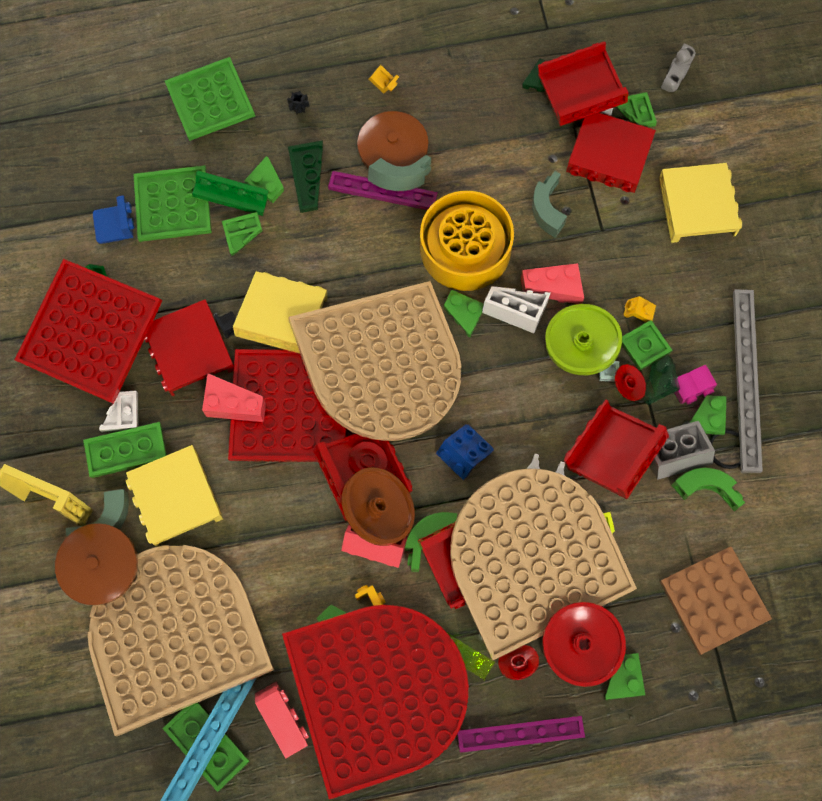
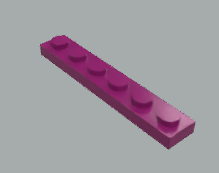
[328,171,438,210]
[457,716,585,753]

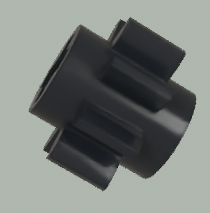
[287,91,310,114]

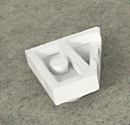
[99,391,138,432]

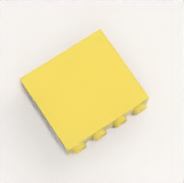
[659,163,742,243]
[233,271,328,353]
[126,445,223,547]
[0,464,93,526]

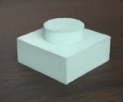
[599,361,619,382]

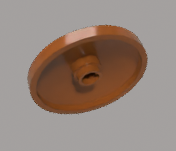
[357,111,428,169]
[342,467,415,546]
[55,524,138,605]

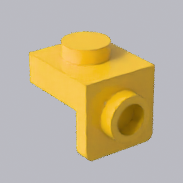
[368,65,399,94]
[624,296,656,323]
[355,585,386,606]

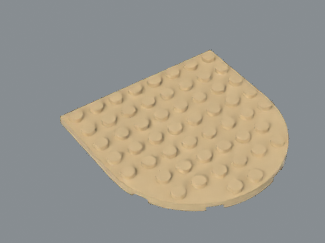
[288,281,461,441]
[450,469,637,660]
[88,545,274,736]

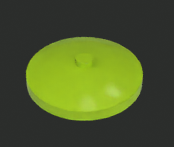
[545,304,622,375]

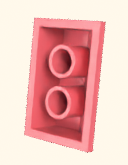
[341,525,411,568]

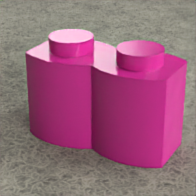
[670,365,717,405]

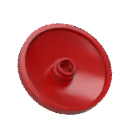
[542,602,626,687]

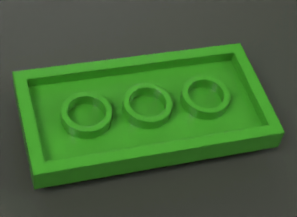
[83,422,167,478]
[162,702,250,792]

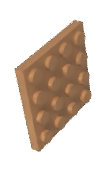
[660,546,772,655]

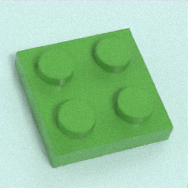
[622,320,673,371]

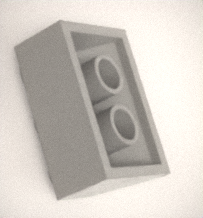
[650,421,715,480]

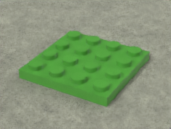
[165,57,255,141]
[134,165,212,242]

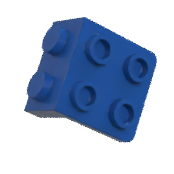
[93,195,135,244]
[436,424,494,480]

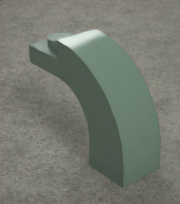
[368,155,431,191]
[532,171,567,238]
[66,489,129,536]

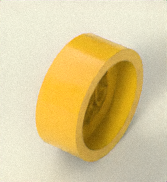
[420,191,514,291]

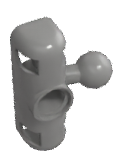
[661,43,696,92]

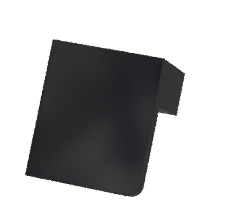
[213,311,237,339]

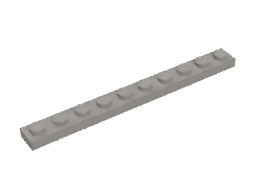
[733,289,763,473]

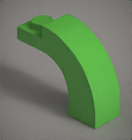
[671,468,745,511]
[405,512,457,572]

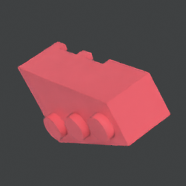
[521,263,584,304]
[202,373,266,422]
[255,681,309,759]

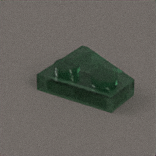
[644,355,680,405]

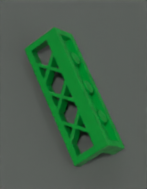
[192,170,269,216]

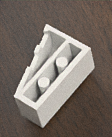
[482,286,551,333]

